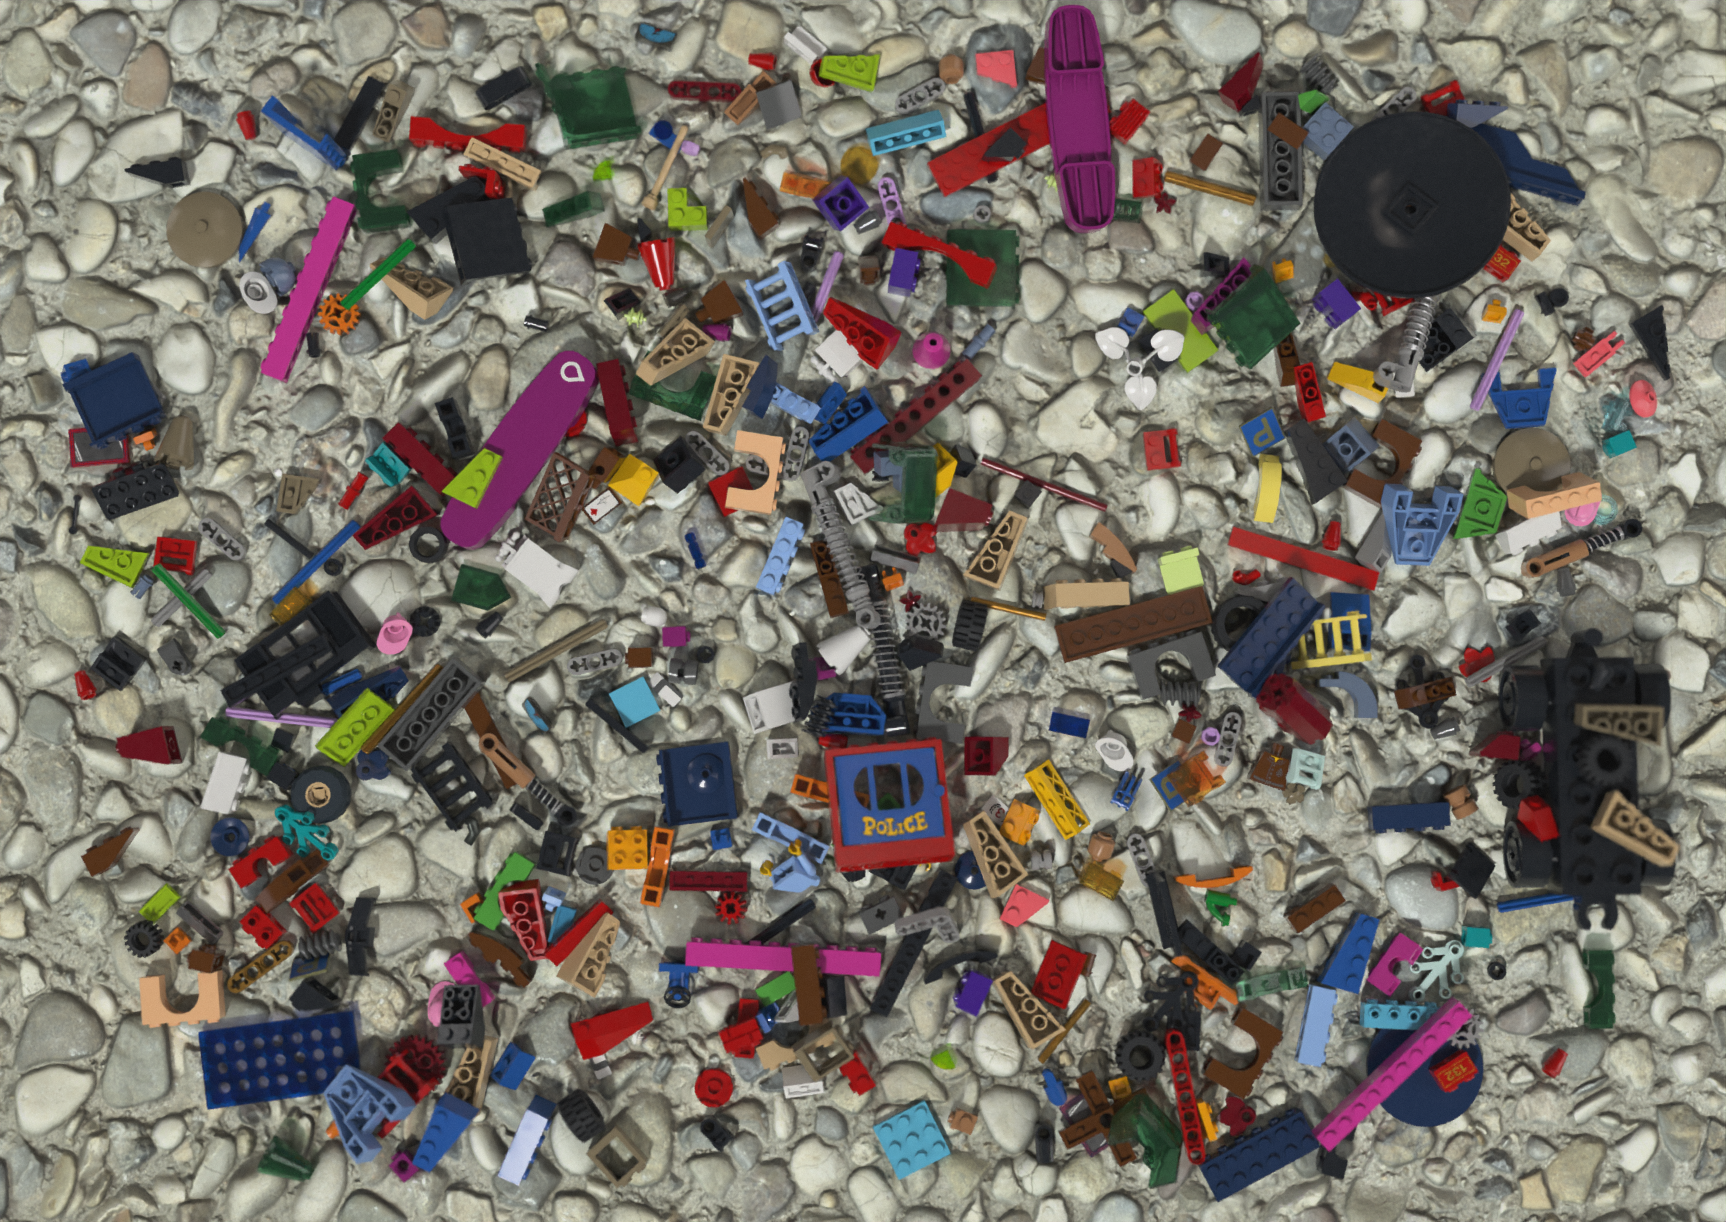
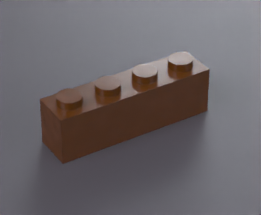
[791,943,826,1026]

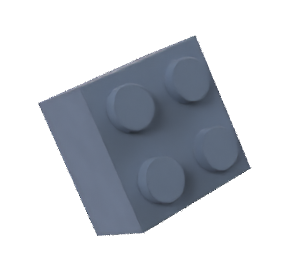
[1302,102,1354,161]

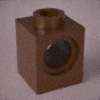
[625,647,653,668]

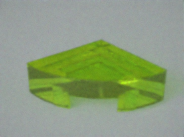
[593,160,612,181]
[930,1049,956,1070]

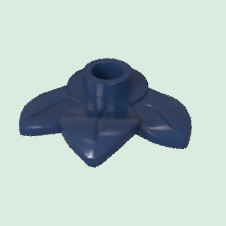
[356,750,391,781]

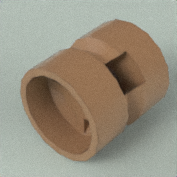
[1443,784,1479,820]

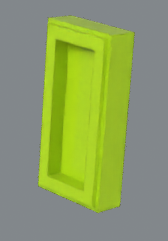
[139,883,181,925]

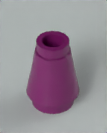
[702,323,731,342]

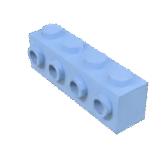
[756,517,806,596]
[1294,983,1338,1067]

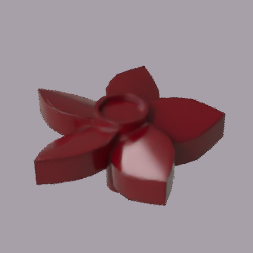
[1153,192,1176,214]
[899,590,921,613]
[1178,703,1202,723]

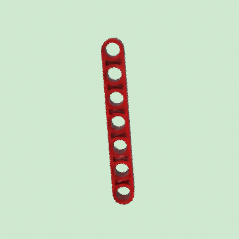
[1164,1028,1205,1165]

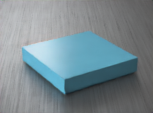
[609,676,661,728]

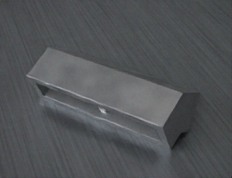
[870,544,921,574]
[176,900,224,945]

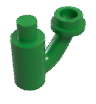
[1204,889,1237,927]

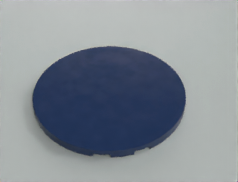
[1366,1025,1483,1127]

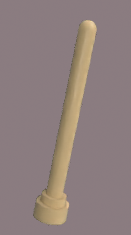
[641,125,688,211]

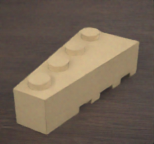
[1043,578,1130,610]
[992,970,1066,1050]

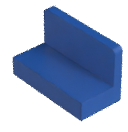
[814,382,847,424]
[490,1042,535,1090]

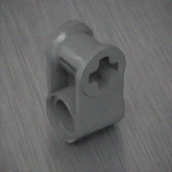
[157,638,192,676]

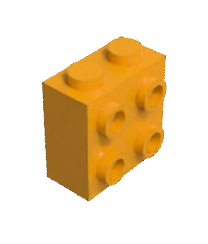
[606,826,648,870]

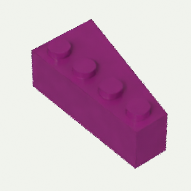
[1190,257,1267,335]

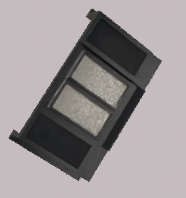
[234,591,377,720]

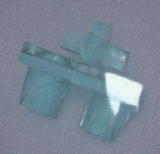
[1601,397,1634,432]

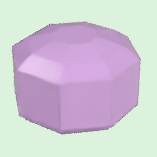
[681,140,700,156]
[1185,291,1204,311]
[1200,727,1220,746]

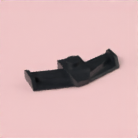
[344,897,377,976]

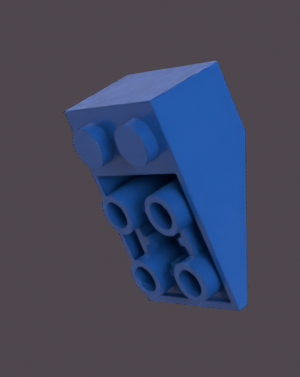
[1327,592,1372,652]

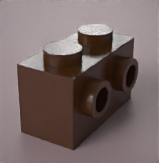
[187,943,226,974]

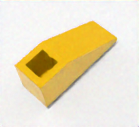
[1327,362,1389,403]

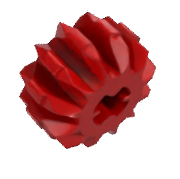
[715,892,748,925]

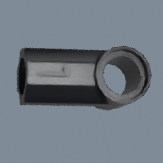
[1034,1121,1054,1163]

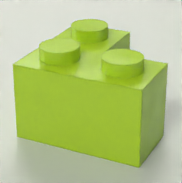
[667,188,708,231]

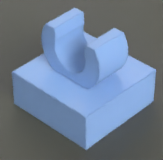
[542,886,567,912]

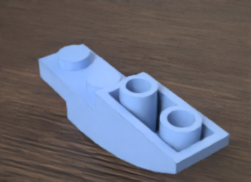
[770,382,821,424]

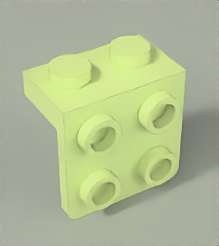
[1157,546,1204,595]

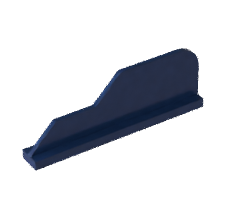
[1471,123,1586,206]

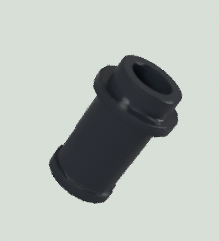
[1534,291,1556,317]
[524,314,549,332]
[306,332,322,358]

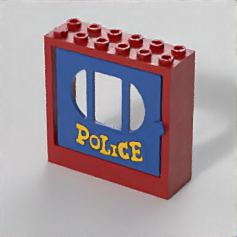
[824,737,955,873]

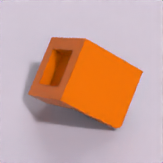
[460,892,484,923]

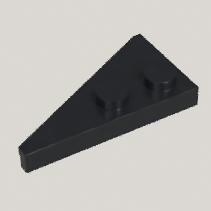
[1629,305,1670,381]

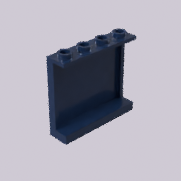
[62,352,167,450]
[656,742,738,827]

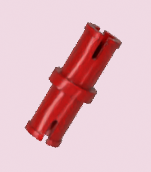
[338,472,369,510]

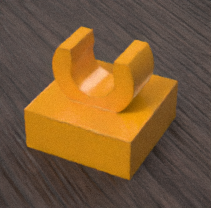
[1272,258,1294,284]
[1482,299,1507,324]

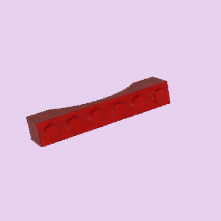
[409,116,527,154]
[882,221,997,289]

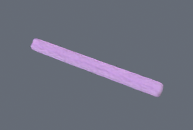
[1470,309,1524,411]
[225,707,338,728]

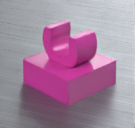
[1519,739,1542,761]

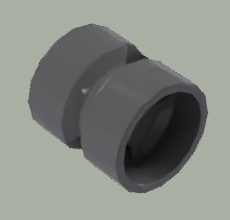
[668,658,698,685]

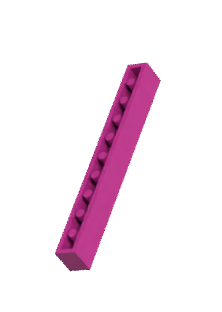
[261,196,358,384]
[685,937,881,976]
[1311,996,1473,1151]

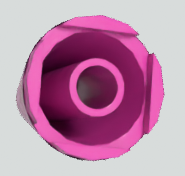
[913,331,951,369]

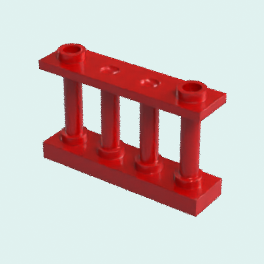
[377,1049,439,1139]

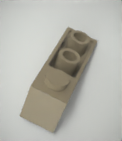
[372,80,415,143]

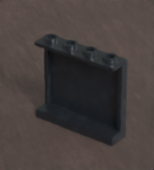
[442,197,532,285]

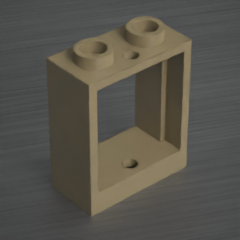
[792,1020,854,1082]
[586,1124,648,1188]

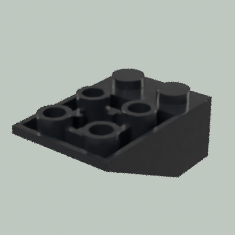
[1419,305,1477,372]
[437,985,485,1049]

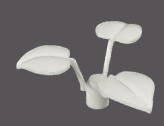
[1095,327,1185,410]

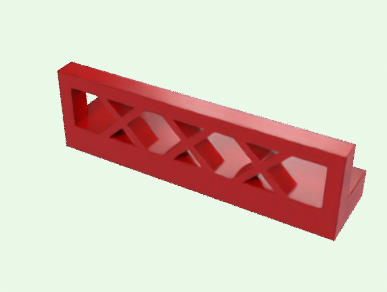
[543,898,614,967]

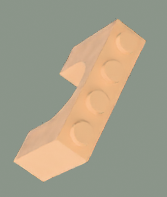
[725,430,786,515]
[1507,472,1602,519]
[139,970,226,1028]

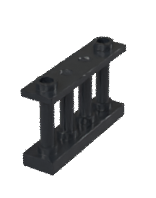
[410,742,496,832]

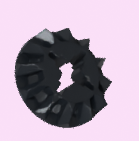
[409,606,440,637]

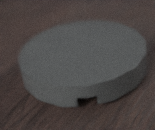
[576,846,614,885]

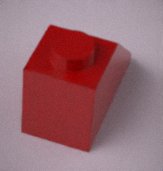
[1517,795,1558,841]

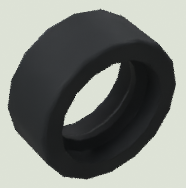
[409,526,448,563]

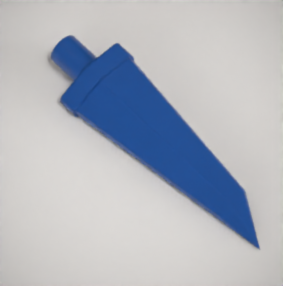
[239,201,271,263]

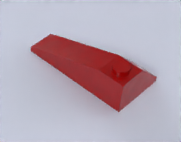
[823,297,902,370]
[571,1001,654,1060]

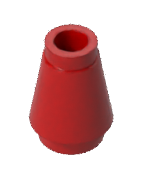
[748,52,777,72]
[236,110,257,140]
[1322,521,1341,551]
[74,670,97,700]
[819,734,848,749]
[1541,1048,1568,1078]

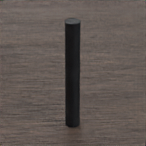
[264,519,314,559]

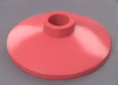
[1629,380,1657,418]

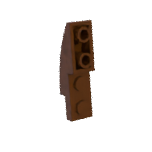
[810,540,849,618]
[255,849,330,914]
[467,930,532,988]

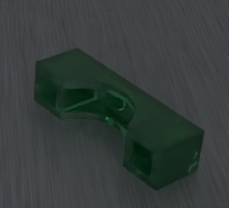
[200,716,283,776]
[1582,948,1616,1029]

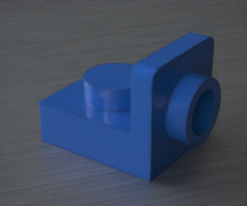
[1117,307,1144,337]
[60,359,91,383]
[755,1002,780,1033]

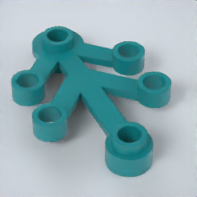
[275,805,339,860]

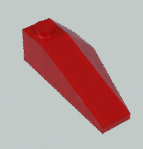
[498,879,549,961]

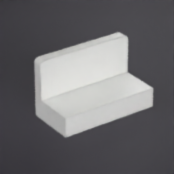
[784,26,827,65]
[782,1063,824,1098]

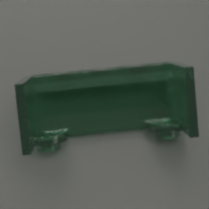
[868,440,937,524]
[1107,1093,1183,1189]

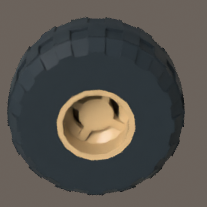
[291,765,352,824]

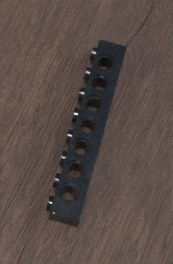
[870,868,958,1018]

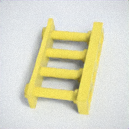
[1291,611,1372,670]

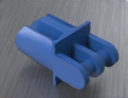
[1110,771,1143,811]
[1042,1069,1067,1106]

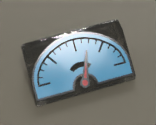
[634,23,677,52]
[521,697,555,735]

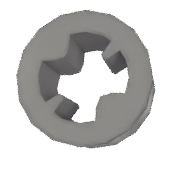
[973,205,991,224]
[1032,590,1043,608]

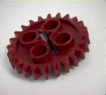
[384,1034,448,1096]

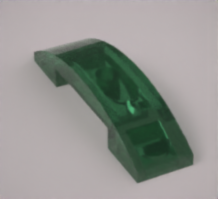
[1234,967,1308,1002]

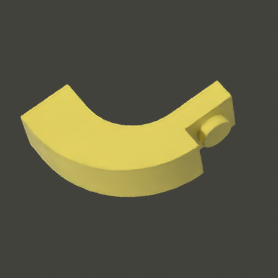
[1253,454,1282,523]

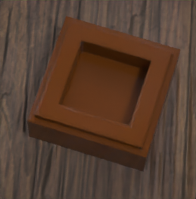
[1171,719,1197,744]

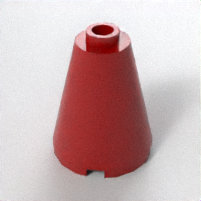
[637,237,675,291]

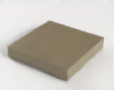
[705,205,734,248]

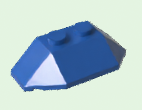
[809,693,886,736]

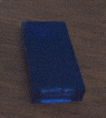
[1048,712,1090,739]

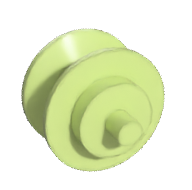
[1044,173,1057,192]
[624,307,647,328]

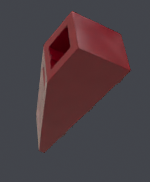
[1218,52,1264,112]

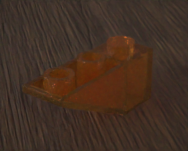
[779,170,832,198]

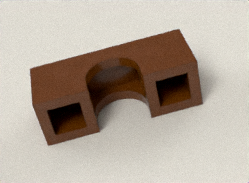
[1283,883,1346,934]

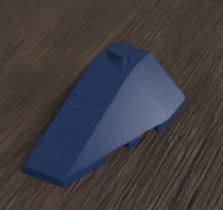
[327,666,409,718]

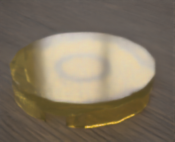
[840,147,878,185]

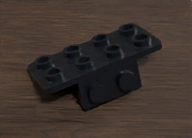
[92,460,179,520]

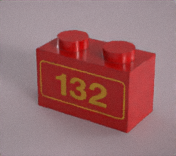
[1483,244,1521,283]
[1428,1049,1478,1092]

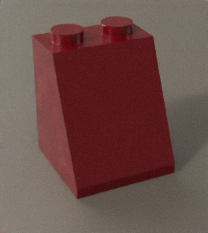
[932,488,994,532]
[115,726,183,765]

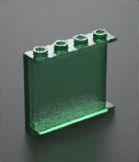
[549,66,642,150]
[946,229,1019,309]
[1204,264,1301,369]

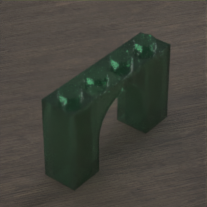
[350,149,411,234]
[629,351,717,421]

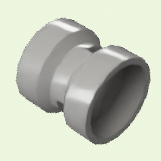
[1030,850,1052,870]

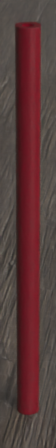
[980,458,1108,512]

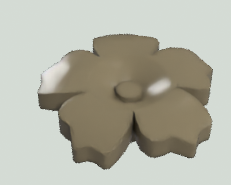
[1282,783,1305,805]

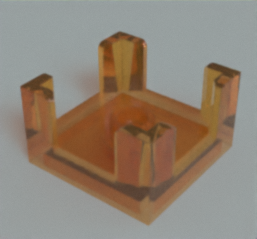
[1166,750,1226,807]

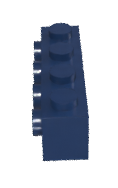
[1367,802,1451,833]

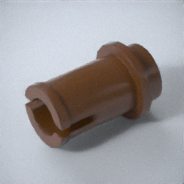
[1081,951,1097,977]

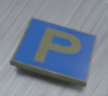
[1239,407,1285,457]
[1149,759,1199,812]
[288,952,331,982]

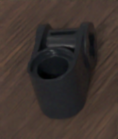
[800,234,824,273]
[700,1115,736,1153]

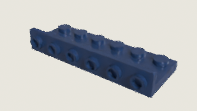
[1217,577,1326,696]
[1198,1107,1320,1202]

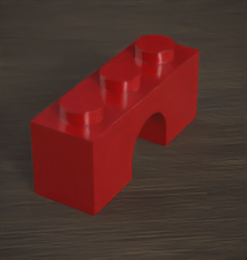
[228,835,294,889]

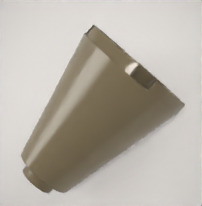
[154,415,194,470]

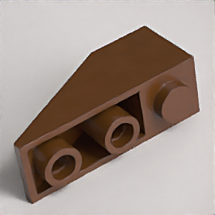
[743,177,780,240]
[858,255,880,286]
[1271,326,1300,387]
[1394,677,1457,710]
[81,826,140,877]

